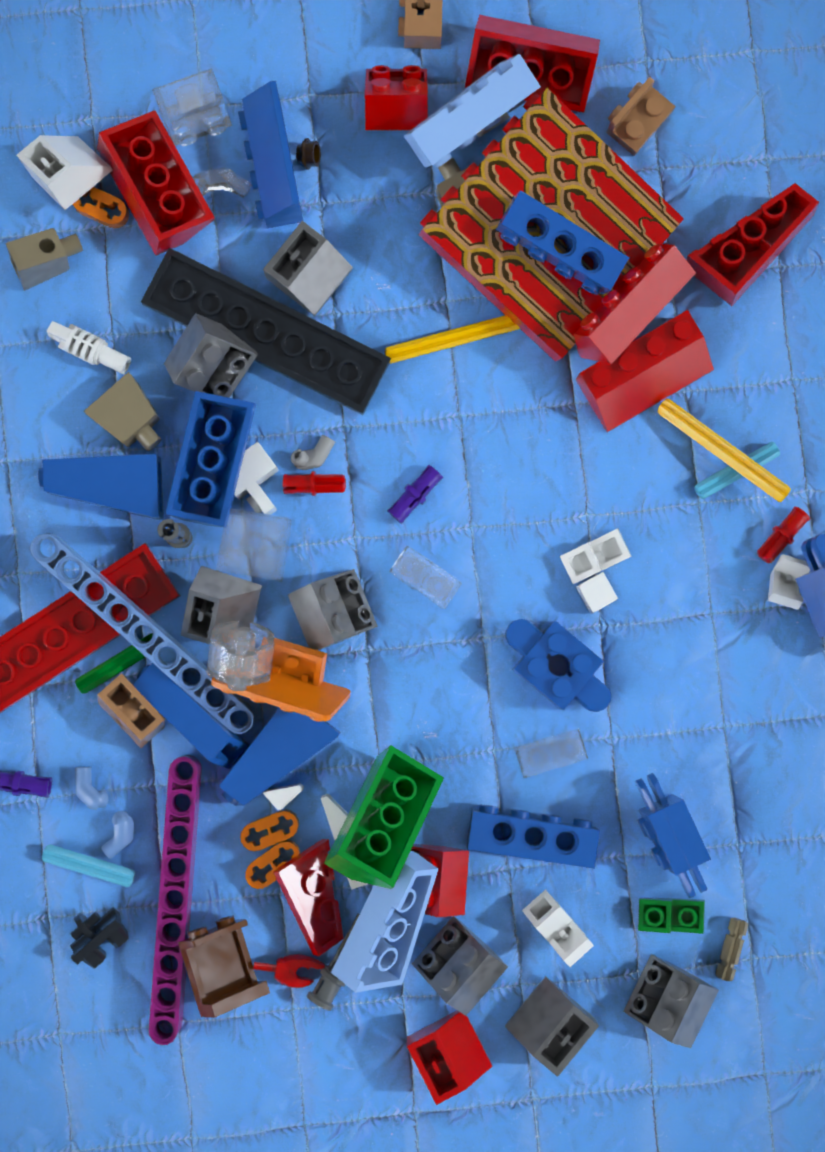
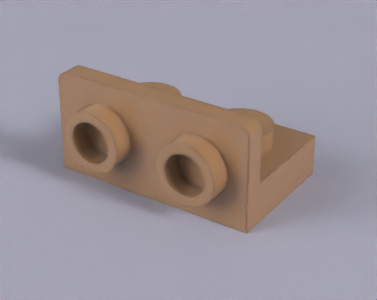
[606,77,676,156]

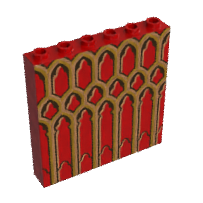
[418,88,684,361]

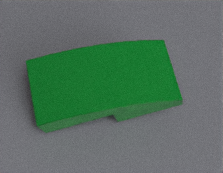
[638,898,705,934]

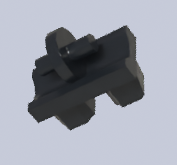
[70,907,129,969]

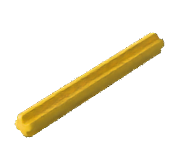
[384,315,520,364]
[657,398,791,502]

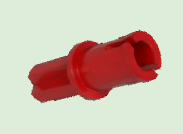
[283,471,346,496]
[757,506,810,564]

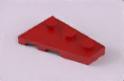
[273,839,344,956]

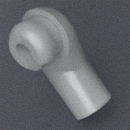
[291,435,335,470]

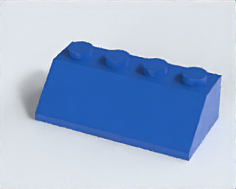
[238,80,303,229]
[165,391,256,528]

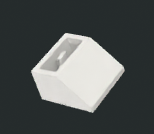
[16,135,113,210]

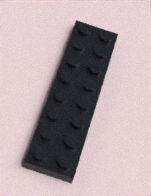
[141,248,391,415]

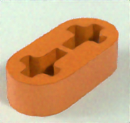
[72,187,129,228]
[240,809,299,851]
[245,840,301,889]

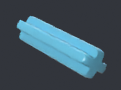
[694,442,780,499]
[42,844,135,887]

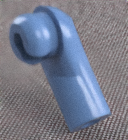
[75,767,108,810]
[101,811,134,859]

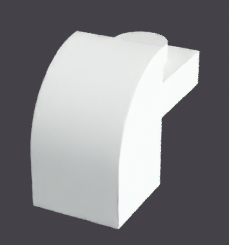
[234,442,279,517]
[522,889,594,967]

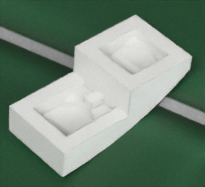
[560,529,632,584]

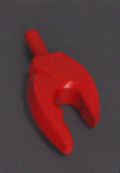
[253,954,325,988]

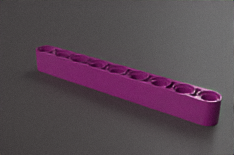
[149,755,202,1045]

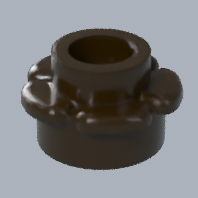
[296,138,321,170]

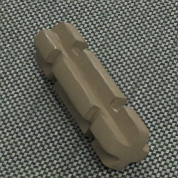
[715,918,748,981]

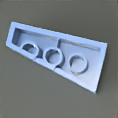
[404,54,541,168]
[331,851,438,993]

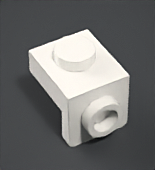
[768,554,810,610]

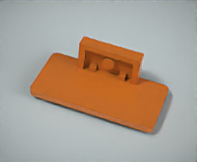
[211,636,351,721]

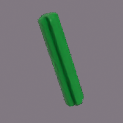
[75,633,153,694]

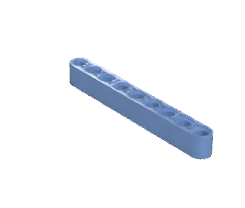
[30,533,254,734]

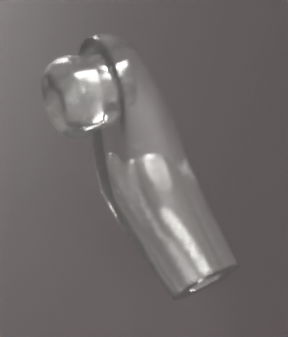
[193,168,252,198]

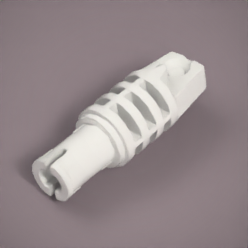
[47,321,131,375]

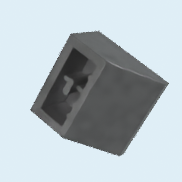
[263,221,353,316]
[164,313,258,398]
[181,566,262,645]
[288,569,378,650]
[412,916,508,1016]
[623,954,719,1048]
[505,976,599,1077]

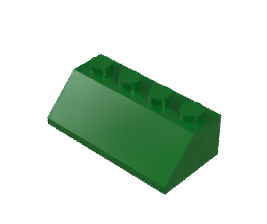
[324,745,444,889]

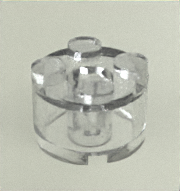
[206,621,275,691]

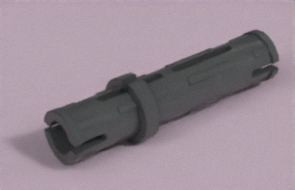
[157,519,193,548]

